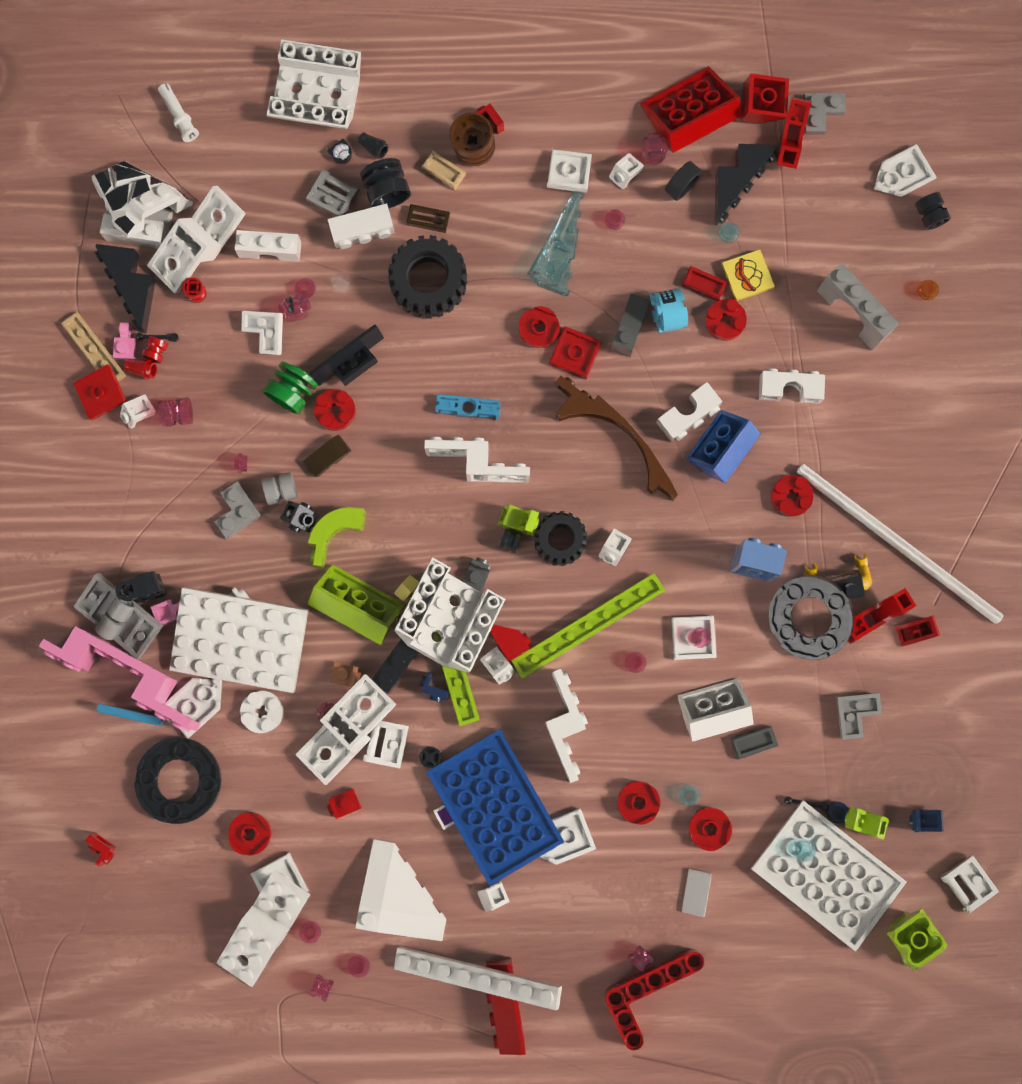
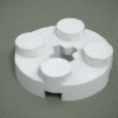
[240,691,284,733]

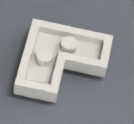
[241,311,283,355]

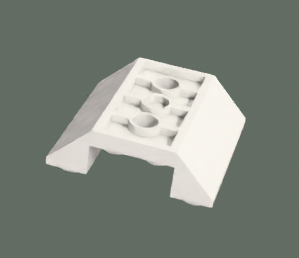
[267,39,361,129]
[394,557,505,672]

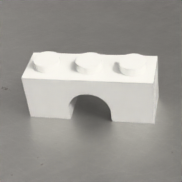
[235,230,301,262]
[759,368,825,404]
[656,382,723,442]

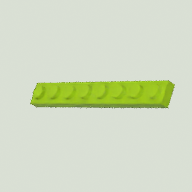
[511,573,666,679]

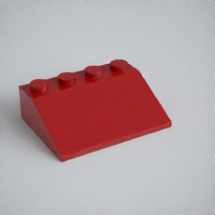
[640,66,742,153]

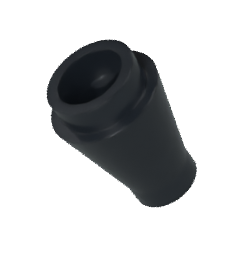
[358,132,389,159]

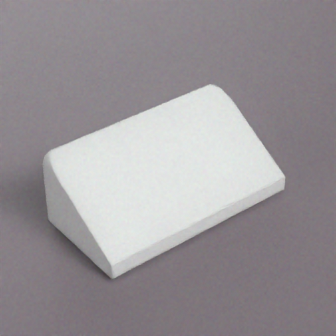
[681,869,712,917]

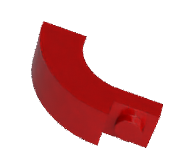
[777,97,812,169]

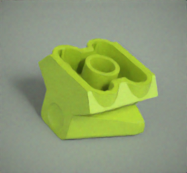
[887,908,947,970]

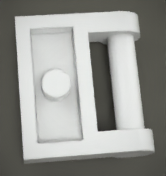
[363,721,409,768]
[940,855,999,914]

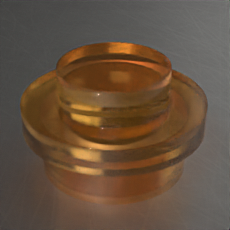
[918,280,939,300]

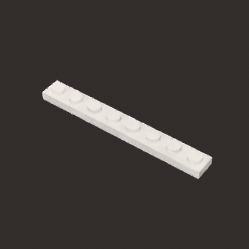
[394,946,562,1010]

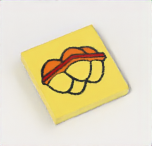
[721,250,775,301]

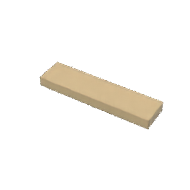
[61,311,127,382]

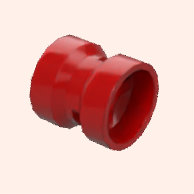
[182,277,207,303]
[141,336,169,364]

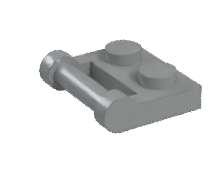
[306,170,360,217]

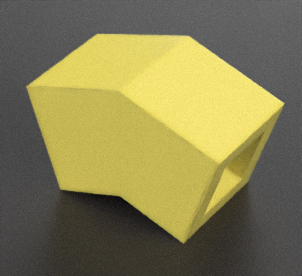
[394,575,419,602]

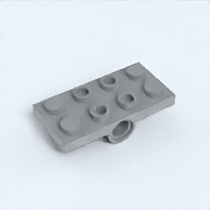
[73,573,163,659]

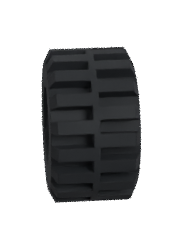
[534,511,587,566]

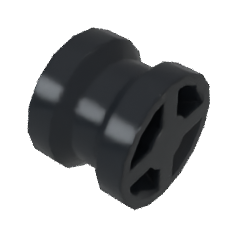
[499,529,522,554]
[419,747,441,768]

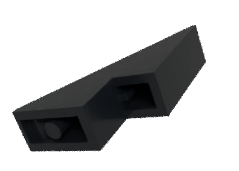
[715,144,778,225]
[95,244,155,333]

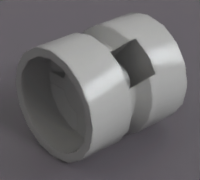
[262,472,298,505]

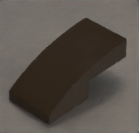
[304,435,351,477]

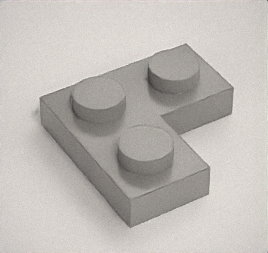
[804,93,846,135]
[214,481,262,540]
[836,693,882,740]

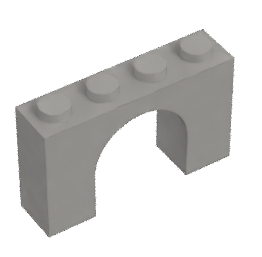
[817,263,899,350]

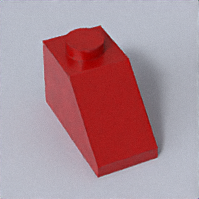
[490,624,531,663]

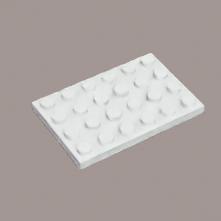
[169,587,309,693]
[750,800,907,951]

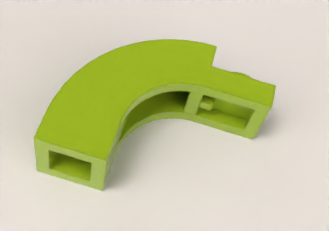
[308,507,366,569]

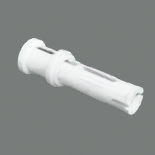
[158,83,199,142]

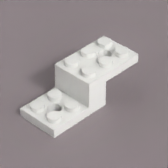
[147,186,246,293]
[425,437,530,483]
[545,669,588,783]
[296,674,397,785]
[217,870,311,987]

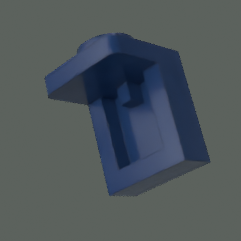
[420,672,449,703]
[909,810,944,832]

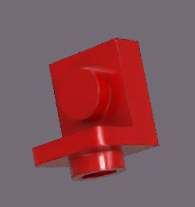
[475,104,504,134]
[327,789,362,819]
[85,832,116,867]

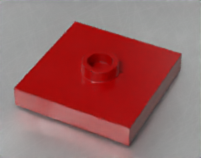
[73,364,127,420]

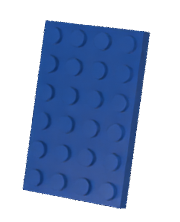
[426,730,564,886]

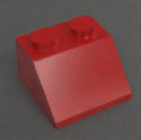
[741,73,789,124]

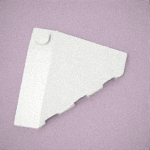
[355,839,446,941]

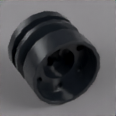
[360,158,411,209]

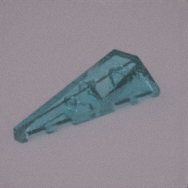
[527,191,584,296]

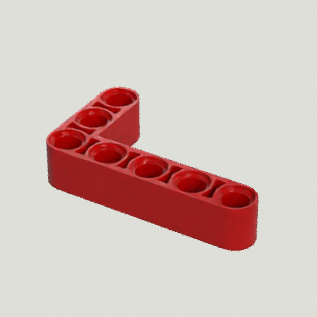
[604,949,705,1051]

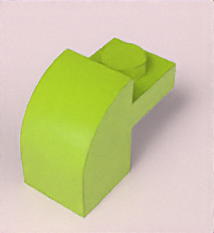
[497,505,540,536]
[845,806,889,840]

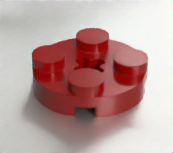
[705,299,747,341]
[519,306,560,348]
[314,389,356,431]
[771,475,814,517]
[617,781,661,825]
[688,807,732,851]
[228,812,273,856]

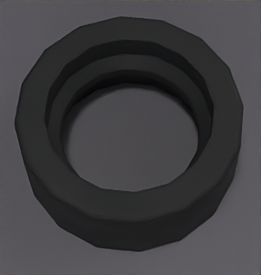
[665,161,702,201]

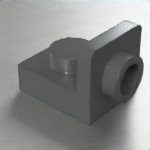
[463,557,491,591]

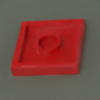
[549,326,602,380]

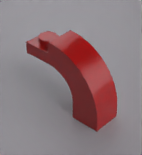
[848,588,916,644]

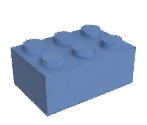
[729,538,787,582]

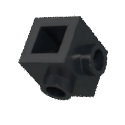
[280,501,318,533]

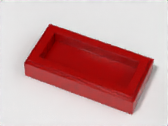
[682,266,727,301]

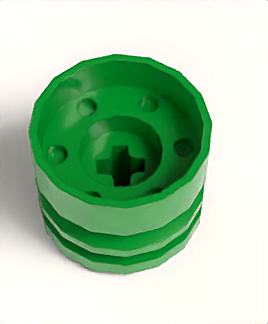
[262,361,318,415]

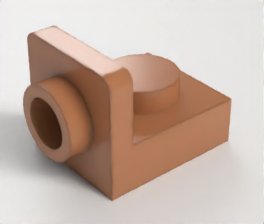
[330,662,362,688]

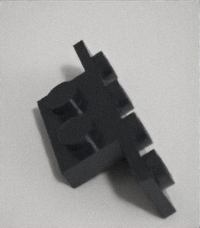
[310,324,384,386]

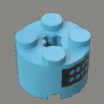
[650,288,688,334]

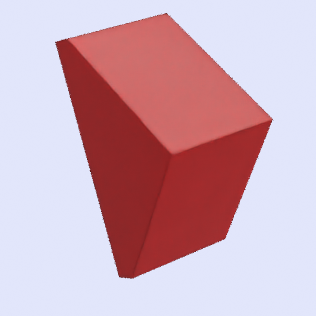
[895,615,940,647]

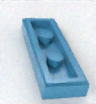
[97,704,165,726]

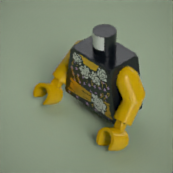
[804,553,872,599]

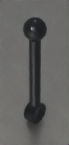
[135,333,179,342]
[784,796,829,810]

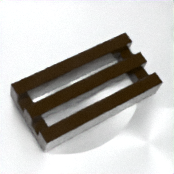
[406,204,450,233]

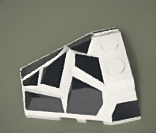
[91,160,193,238]

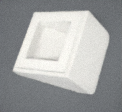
[478,882,510,912]

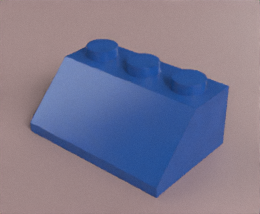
[686,410,761,483]

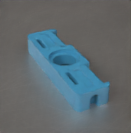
[435,394,500,421]

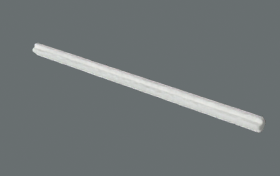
[796,464,1003,624]

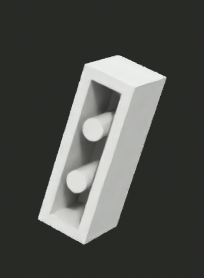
[328,204,395,249]

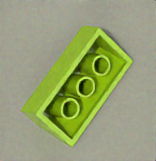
[308,564,405,645]

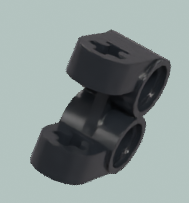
[115,571,166,604]

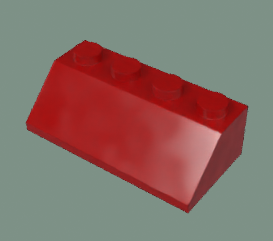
[486,958,526,1055]

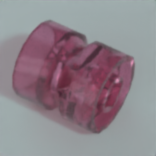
[158,397,193,427]

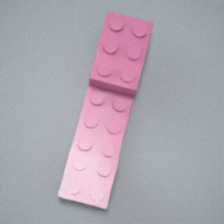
[39,626,201,732]

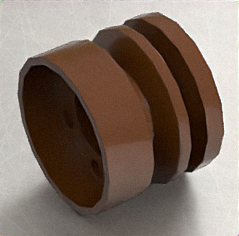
[450,112,495,166]

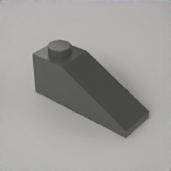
[611,294,650,357]

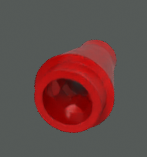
[124,359,157,380]

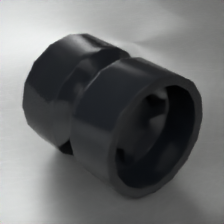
[915,192,951,230]

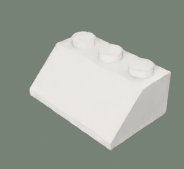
[100,209,173,249]
[677,678,754,742]

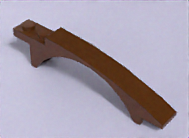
[555,376,678,501]

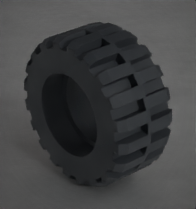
[388,235,467,319]

